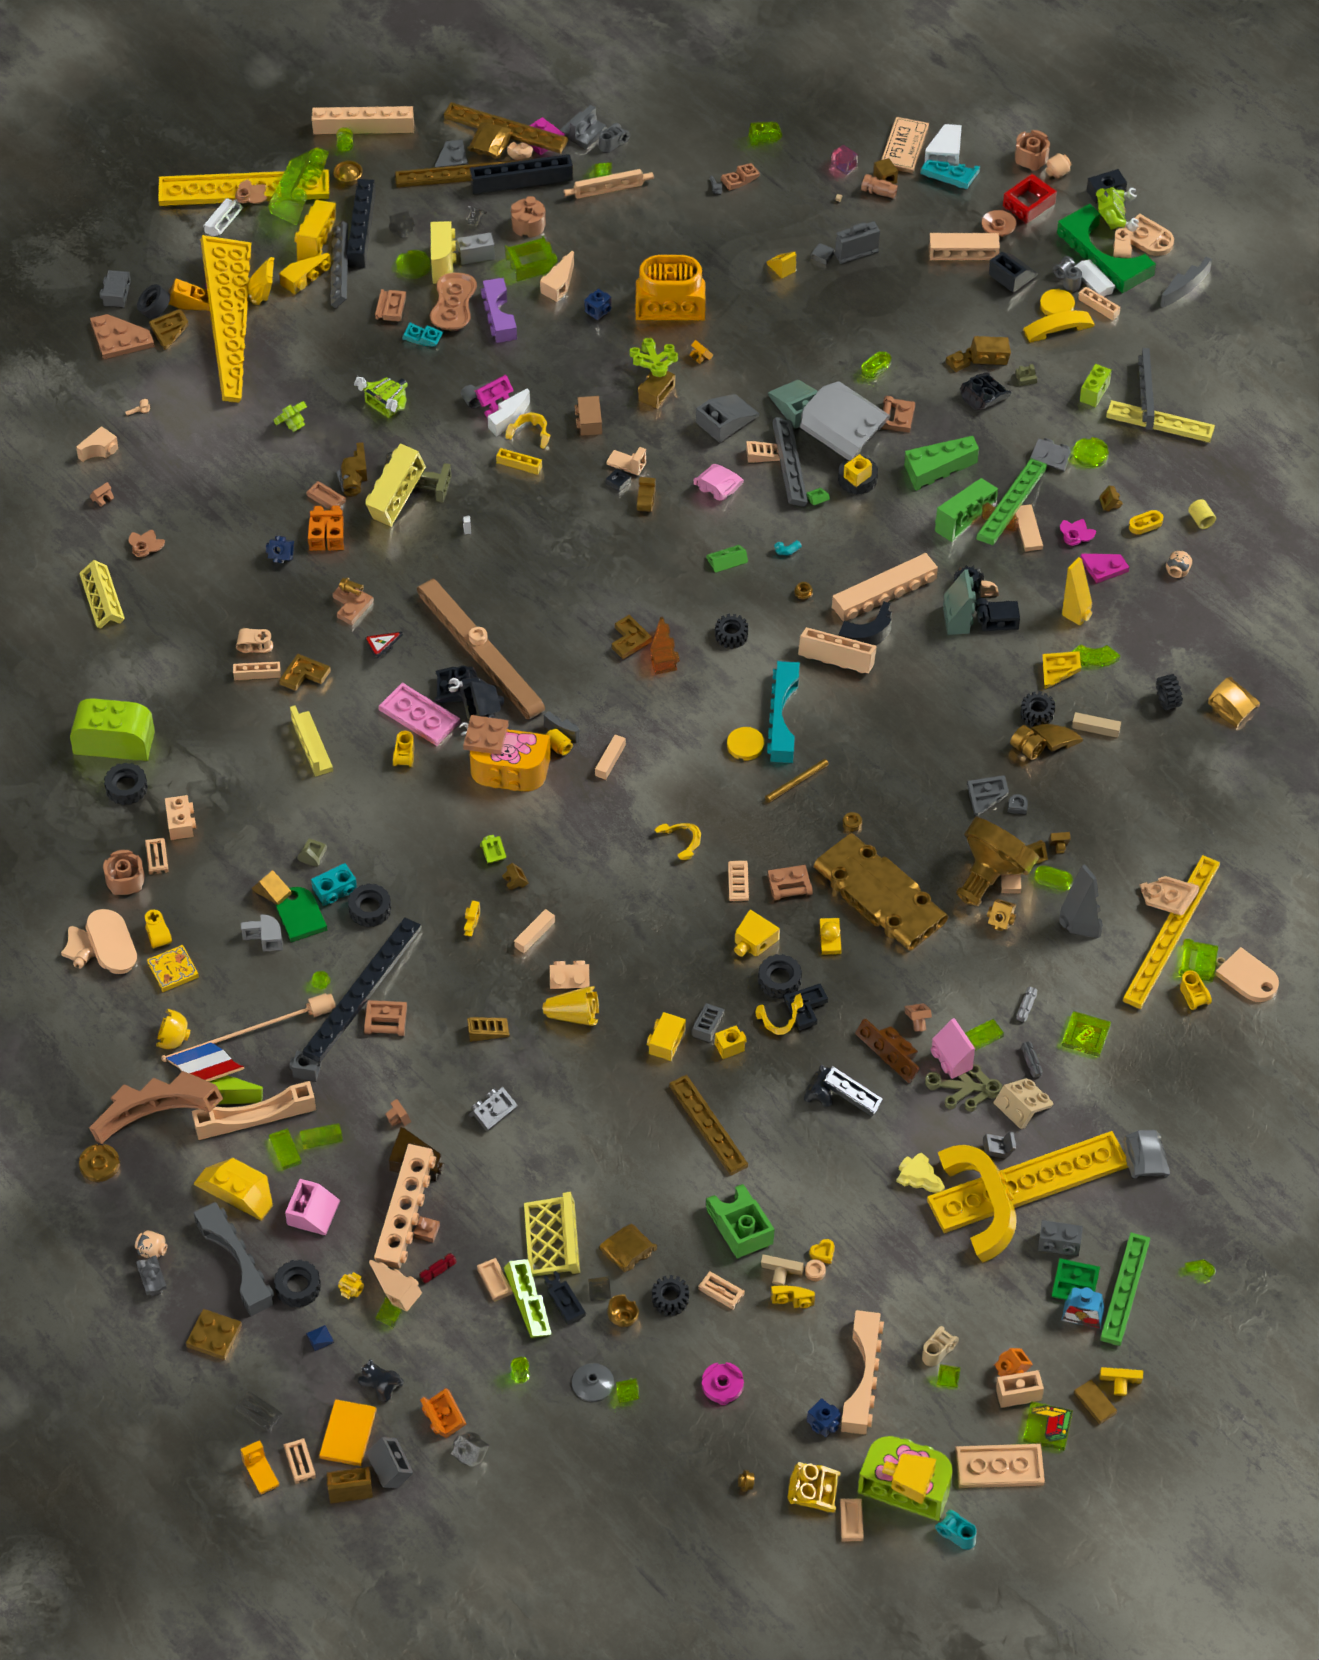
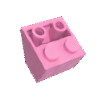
[285,1179,340,1236]

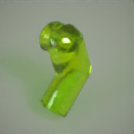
[1185,1259,1216,1277]

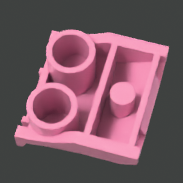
[694,464,744,501]

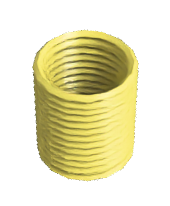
[1188,499,1216,529]

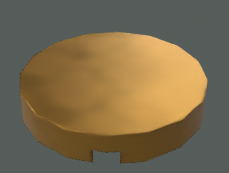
[79,1144,120,1182]

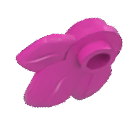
[1060,519,1096,546]

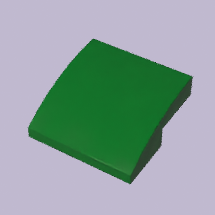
[1052,1258,1100,1300]

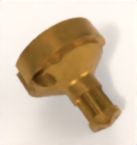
[956,817,1039,907]

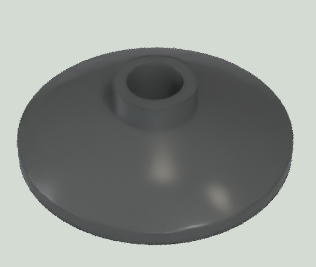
[572,1363,614,1402]

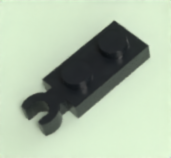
[544,1271,586,1325]

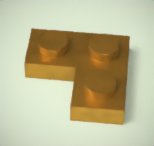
[611,614,652,659]
[279,654,331,691]

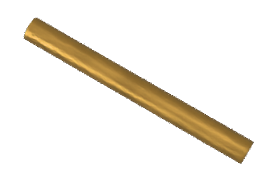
[765,759,829,803]

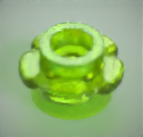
[311,971,331,989]

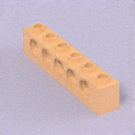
[374,1144,436,1269]

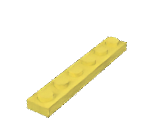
[1106,400,1215,442]

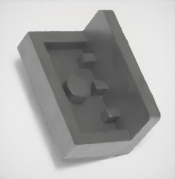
[1031,438,1073,472]

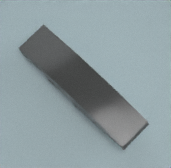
[1161,257,1212,308]

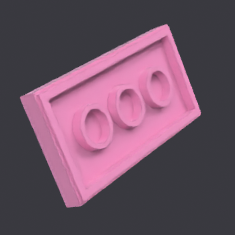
[379,683,461,746]

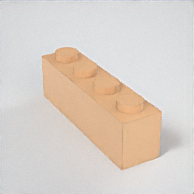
[929,233,1000,260]
[798,627,877,674]

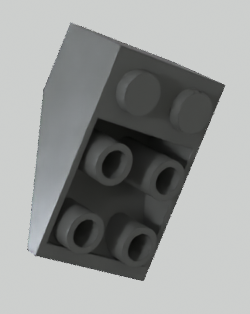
[696,394,759,442]

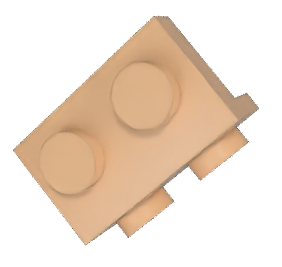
[550,961,590,989]

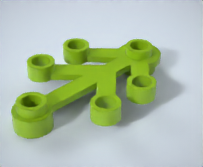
[630,338,678,377]

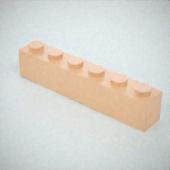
[312,106,414,134]
[832,553,938,622]

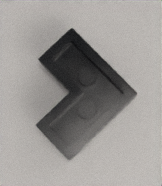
[784,983,828,1030]

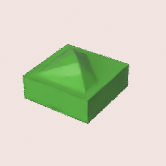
[806,488,830,505]

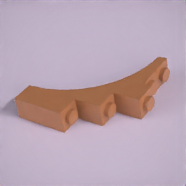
[89,1071,223,1144]

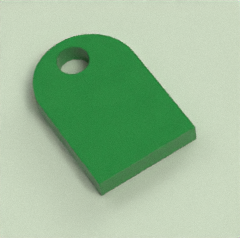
[276,887,328,943]

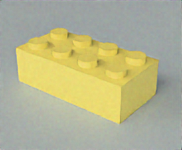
[365,444,426,527]

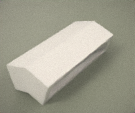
[204,198,243,236]
[1074,259,1115,297]

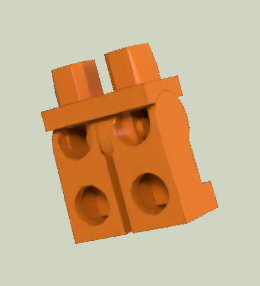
[308,505,344,551]

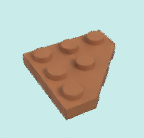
[90,314,154,360]

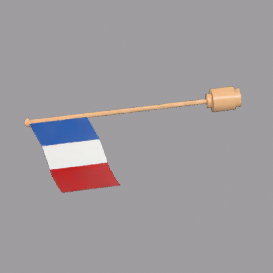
[162,993,336,1081]

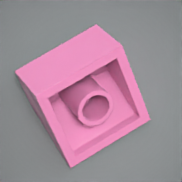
[931,1018,975,1079]

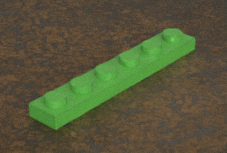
[1100,1233,1151,1346]

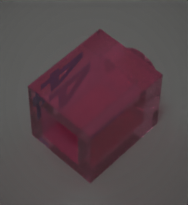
[831,145,858,175]

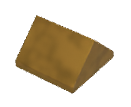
[327,1467,373,1504]

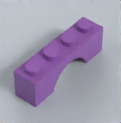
[480,278,517,343]

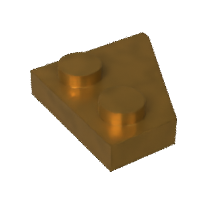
[149,309,189,350]

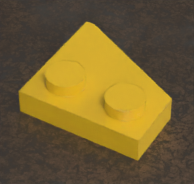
[1042,651,1081,689]

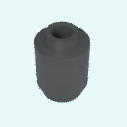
[1063,267,1082,293]

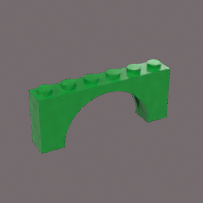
[1057,204,1156,293]

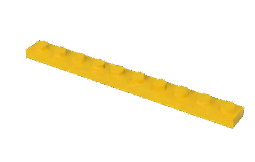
[1123,855,1220,1009]

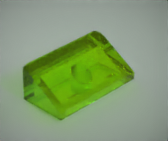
[300,1123,343,1149]
[375,1296,403,1328]

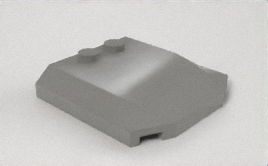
[800,381,890,461]

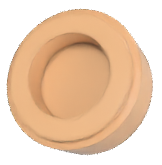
[469,627,488,645]
[805,1260,826,1281]

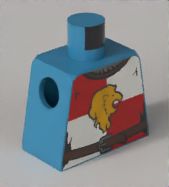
[1061,1288,1104,1329]

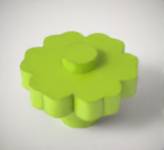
[273,401,307,432]

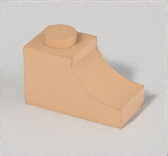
[76,426,119,462]

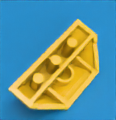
[194,1158,273,1221]

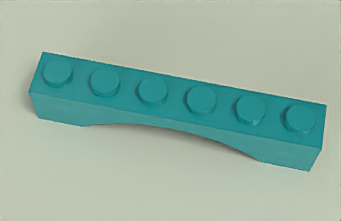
[767,661,800,763]

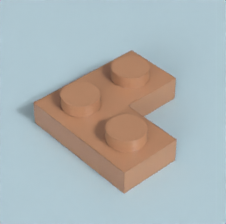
[333,587,374,625]

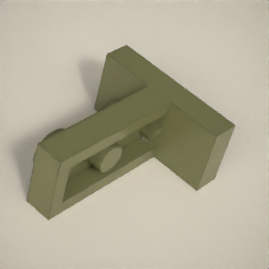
[415,463,452,503]

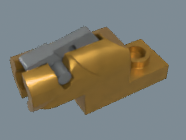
[337,442,367,496]

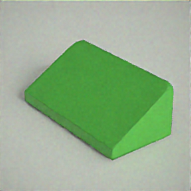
[706,545,748,572]

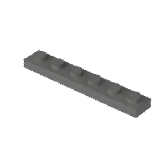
[330,221,348,308]
[1138,348,1155,430]
[772,417,808,507]

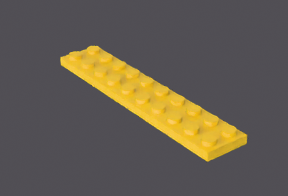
[159,170,329,206]
[927,1131,1128,1233]

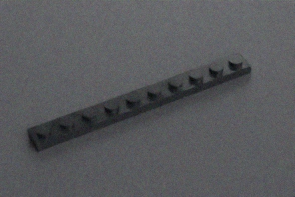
[303,917,421,1063]

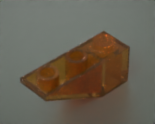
[651,617,680,675]

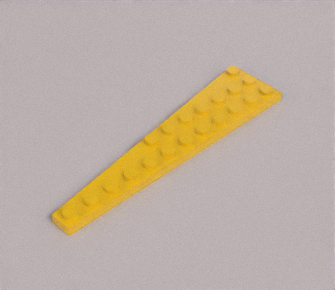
[200,235,251,403]

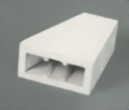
[925,124,962,166]

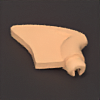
[61,926,96,969]

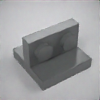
[560,105,607,149]

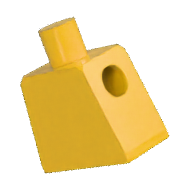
[734,909,780,957]
[882,1454,936,1504]

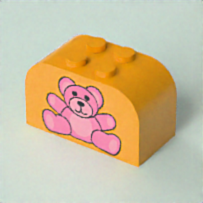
[469,729,551,792]

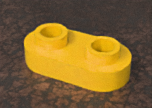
[1129,510,1163,534]

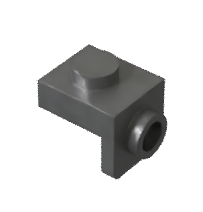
[982,1132,1016,1159]

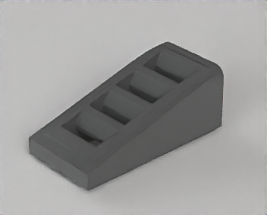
[692,1003,725,1042]

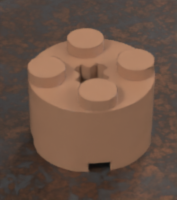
[1015,130,1050,171]
[511,196,546,237]
[103,850,145,895]

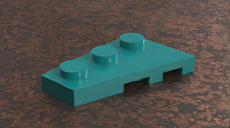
[920,160,980,189]

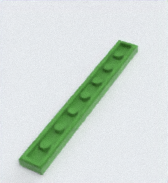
[976,459,1047,545]

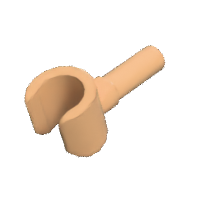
[126,399,150,416]

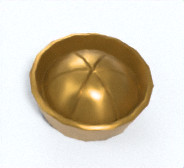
[333,161,363,186]

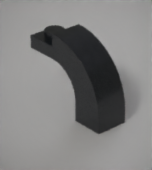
[838,601,893,646]

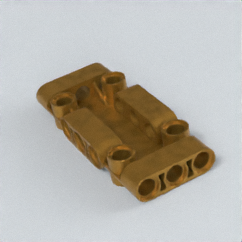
[813,833,948,951]

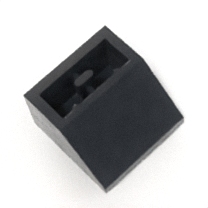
[989,252,1038,293]

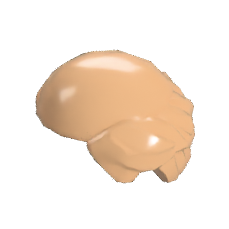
[507,142,533,160]

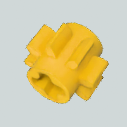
[338,1272,364,1299]

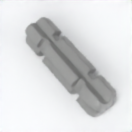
[1016,987,1037,1022]

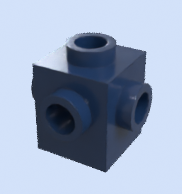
[584,288,612,320]
[266,536,294,563]
[807,1398,841,1437]

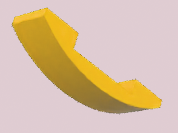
[1023,311,1095,343]

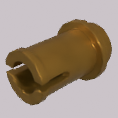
[339,577,364,596]

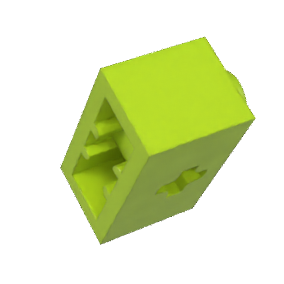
[1080,364,1112,407]

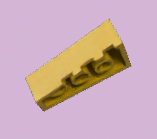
[294,200,336,262]

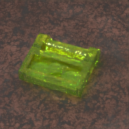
[1178,939,1218,982]

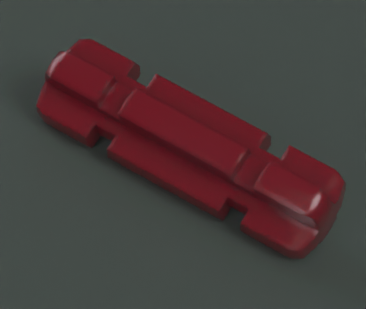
[419,1253,456,1283]

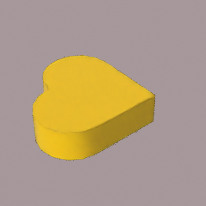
[809,1239,835,1264]

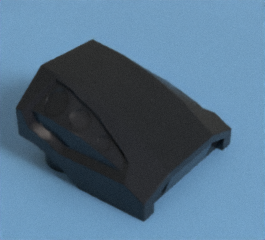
[960,372,1012,410]
[435,665,477,703]

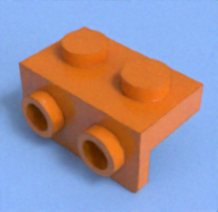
[420,1388,466,1438]

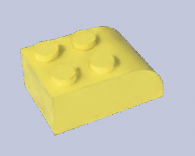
[431,221,456,284]

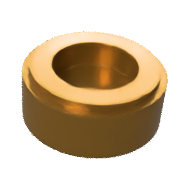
[843,812,862,832]

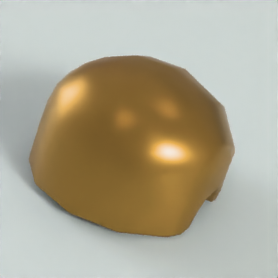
[607,1294,639,1327]

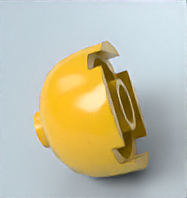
[156,1009,190,1050]

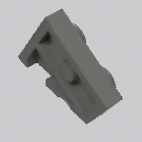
[435,140,468,168]
[967,775,1009,817]

